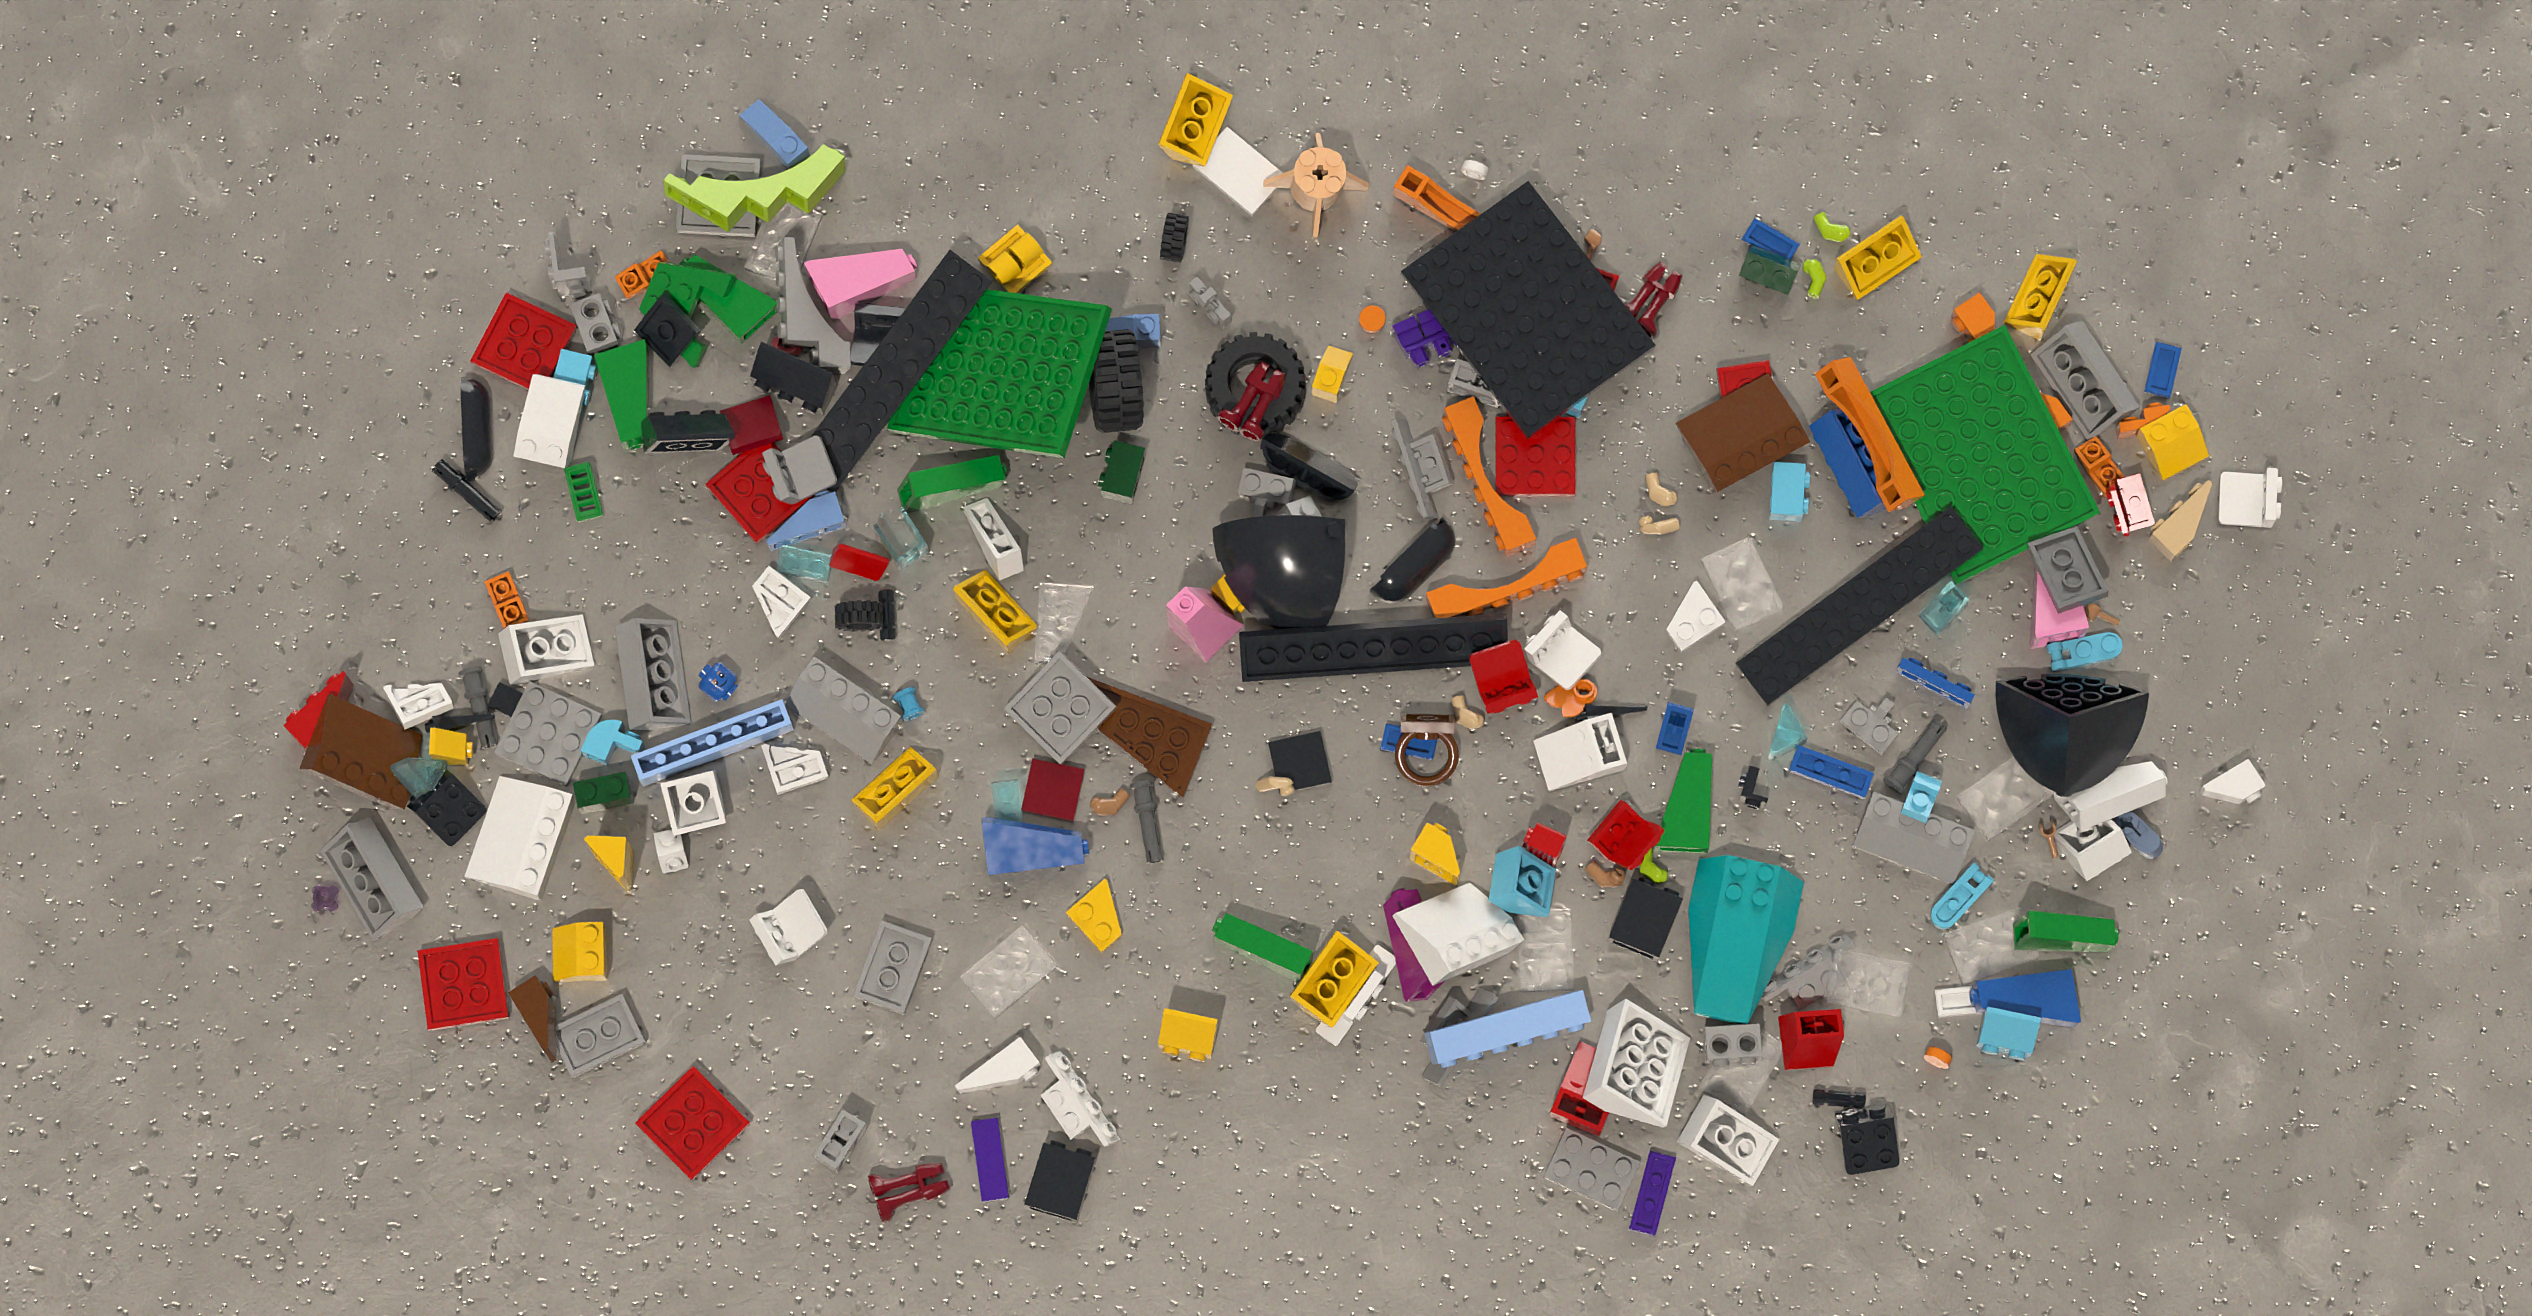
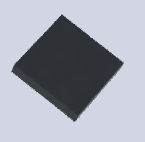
[634,293,702,367]
[1268,731,1332,795]

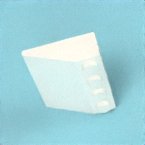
[464,776,576,901]
[1392,883,1525,986]
[1583,999,1690,1128]

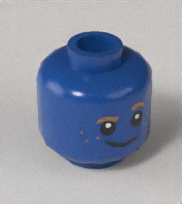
[698,662,738,702]

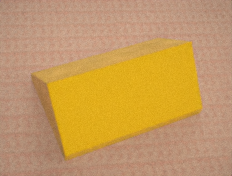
[1158,73,1233,167]
[1834,215,1922,300]
[2003,254,2077,341]
[953,570,1039,655]
[851,747,938,830]
[584,835,635,893]
[1290,930,1379,1028]

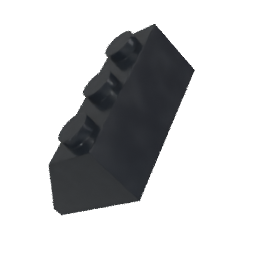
[750,341,837,415]
[641,410,735,453]

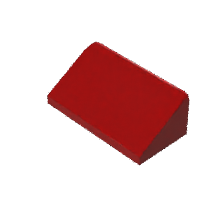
[829,543,889,581]

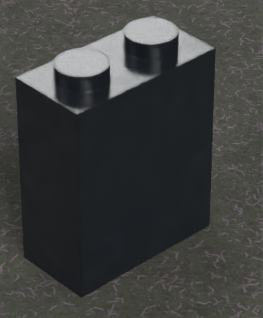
[1608,877,1683,962]
[1024,1140,1096,1223]

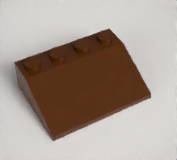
[1675,373,1810,493]
[299,694,422,810]

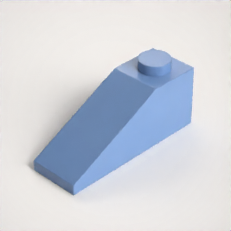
[739,99,810,170]
[1106,314,1161,348]
[766,491,846,551]

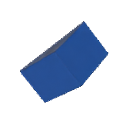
[1656,702,1694,755]

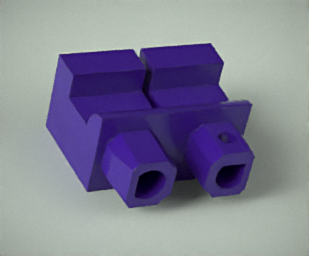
[1392,310,1452,369]

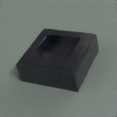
[487,682,523,718]

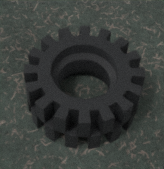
[1160,213,1189,263]
[835,600,883,632]

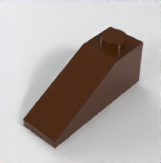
[508,975,556,1063]

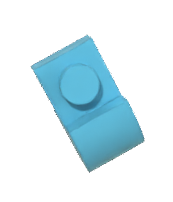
[580,720,645,766]
[1901,771,1942,823]

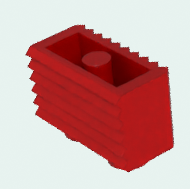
[1522,822,1567,867]

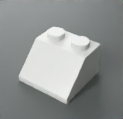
[660,769,726,836]
[2054,819,2132,881]

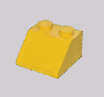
[2136,404,2209,482]
[1410,823,1460,886]
[552,922,607,982]
[1158,1008,1218,1062]

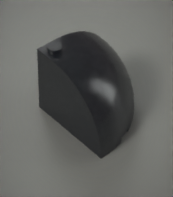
[1212,515,1345,629]
[1995,674,2149,797]

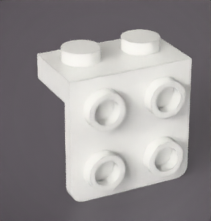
[2218,468,2282,528]
[1525,611,1602,690]
[749,889,827,965]

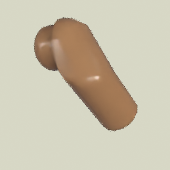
[1090,788,1130,816]
[1585,861,1625,888]

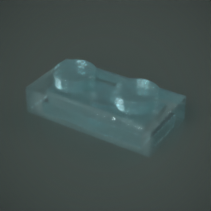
[775,545,832,583]
[991,779,1023,822]

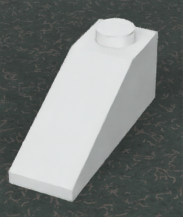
[963,498,1024,581]
[955,1037,1041,1094]

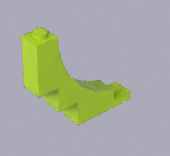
[663,144,846,232]

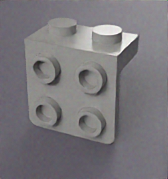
[544,232,592,298]
[762,436,837,505]

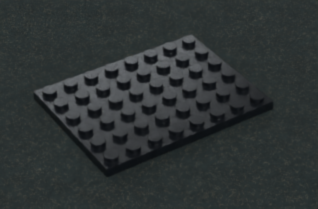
[1401,181,1656,439]

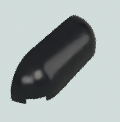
[461,377,493,482]
[1260,433,1358,502]
[1369,517,1455,603]

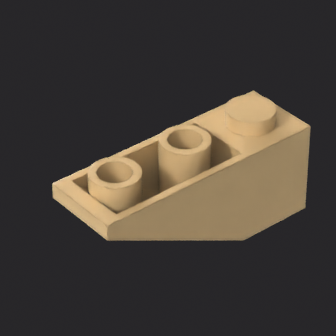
[2149,480,2212,562]

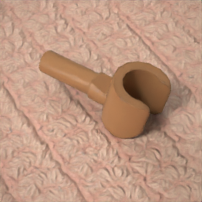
[1584,229,1602,261]
[2084,604,2120,626]
[2038,818,2058,858]

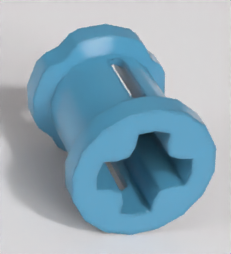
[893,687,925,722]

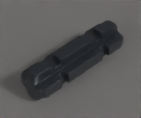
[878,589,896,642]
[1812,1089,1866,1108]

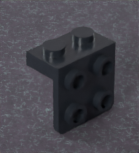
[850,303,906,366]
[407,768,486,846]
[1835,1104,1900,1175]

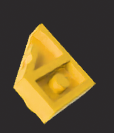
[1066,879,1122,954]

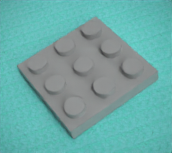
[676,154,761,237]
[1004,651,1117,765]
[494,681,602,787]

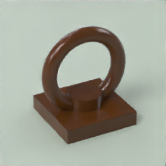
[1394,713,1459,787]

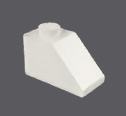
[2200,759,2266,805]

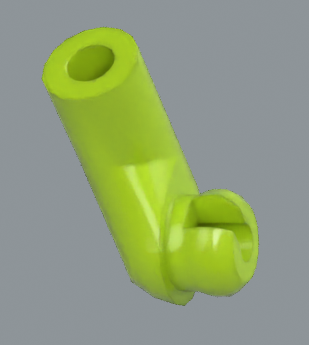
[1813,212,1850,242]
[1802,259,1827,299]
[1640,848,1668,884]

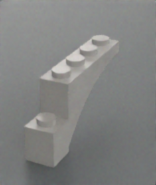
[775,237,851,374]

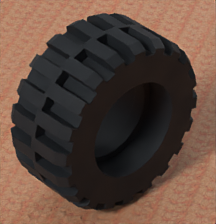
[1089,329,1144,433]
[1205,332,1306,438]

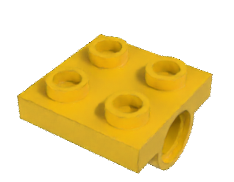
[978,224,1052,293]

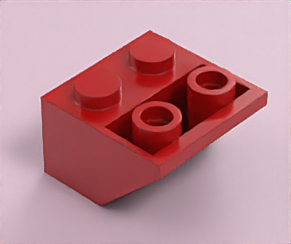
[1778,1009,1844,1070]

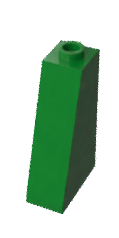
[679,254,778,345]
[594,339,649,450]
[897,455,1007,514]
[1654,749,1712,854]
[2013,911,2119,952]
[1212,913,1313,983]

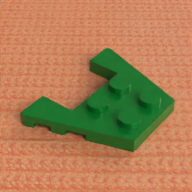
[639,262,736,368]

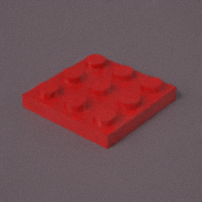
[470,292,578,391]
[1495,417,1575,497]
[705,442,817,545]
[417,938,509,1031]
[635,1066,751,1181]

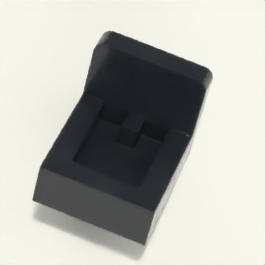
[1738,765,1768,810]

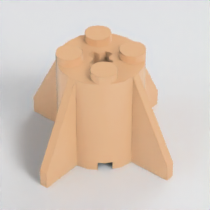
[1263,133,1369,238]

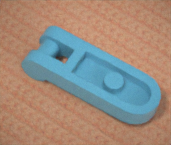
[2046,632,2123,672]
[1930,862,1995,930]

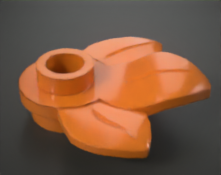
[1544,679,1597,717]

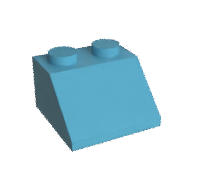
[1489,846,1556,917]
[1976,1007,2041,1060]

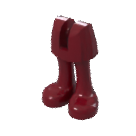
[1625,261,1683,340]
[1217,362,1286,442]
[867,1163,951,1224]

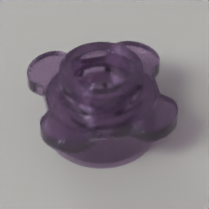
[311,885,339,912]

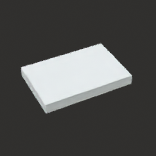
[1193,127,1282,217]

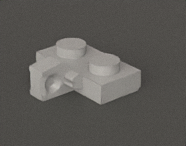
[1189,276,1232,328]
[1237,467,1296,517]
[1840,698,1899,756]

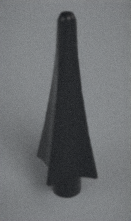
[1574,704,1648,722]
[425,713,495,734]

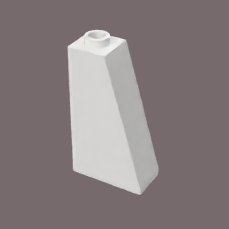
[2054,761,2168,831]

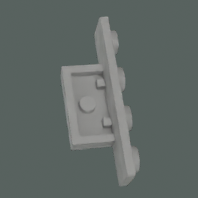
[1392,418,1453,520]
[1761,934,1855,1010]
[1420,988,1499,1086]

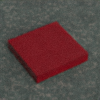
[720,395,783,455]
[1021,758,1085,822]

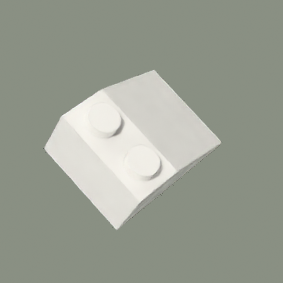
[514,374,585,468]
[498,614,595,685]
[1677,1095,1780,1186]

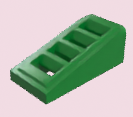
[564,462,603,523]

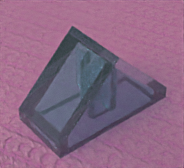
[1918,581,1970,635]
[1767,704,1808,761]
[390,757,448,798]

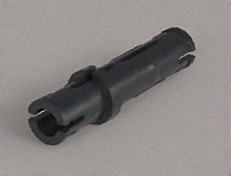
[432,459,502,523]

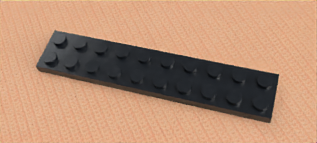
[810,250,993,493]
[1736,507,1983,707]
[1239,613,1508,682]

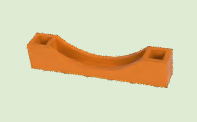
[1393,165,1481,232]
[1951,292,2072,432]
[1814,357,1925,512]
[1441,396,1536,557]
[1426,538,1587,618]

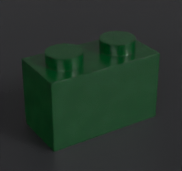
[1739,245,1801,295]
[1098,440,1146,504]
[573,772,634,815]

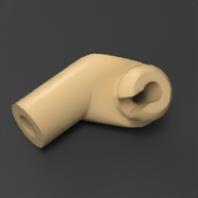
[1645,473,1677,507]
[1638,516,1680,535]
[1451,696,1484,729]
[1256,776,1294,796]

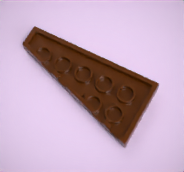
[1086,676,1212,799]

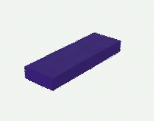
[971,1117,1009,1203]
[1629,1151,1676,1237]

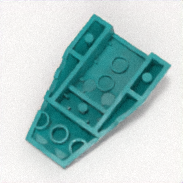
[1688,855,1804,1025]

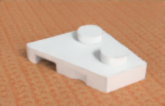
[752,566,811,639]
[1666,580,1726,653]
[383,683,454,730]
[761,744,829,795]

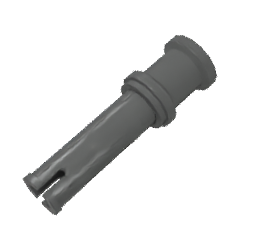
[458,667,498,749]
[1883,719,1947,794]
[1130,780,1164,864]

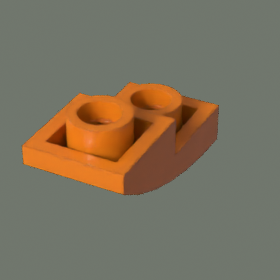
[615,250,670,299]
[2116,403,2170,439]
[2074,436,2124,498]
[484,571,529,629]

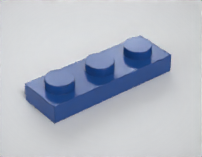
[1896,657,1975,709]
[1788,745,1874,799]

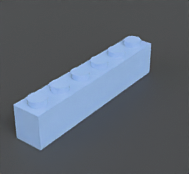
[631,699,794,787]
[1424,990,1591,1068]

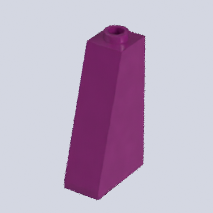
[1383,888,1445,1002]

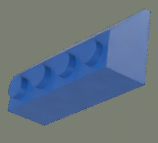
[1809,409,1886,518]

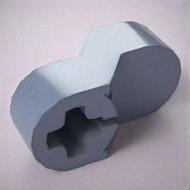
[2115,811,2164,859]

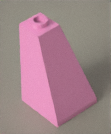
[804,249,918,322]
[2029,566,2089,649]
[1166,586,1244,663]

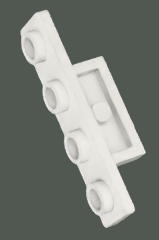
[1316,945,1396,1046]
[1041,1051,1120,1147]

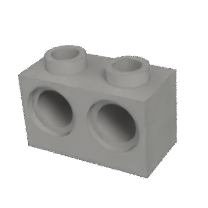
[570,293,622,357]
[1447,359,1499,408]
[1704,1024,1762,1067]
[814,1109,868,1174]

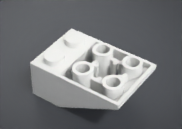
[1533,713,1627,792]

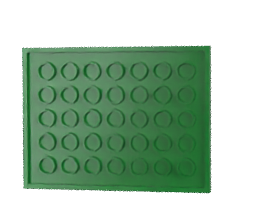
[887,289,1112,458]
[1870,325,2101,586]

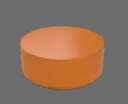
[1359,305,1386,333]
[1924,1046,1952,1069]

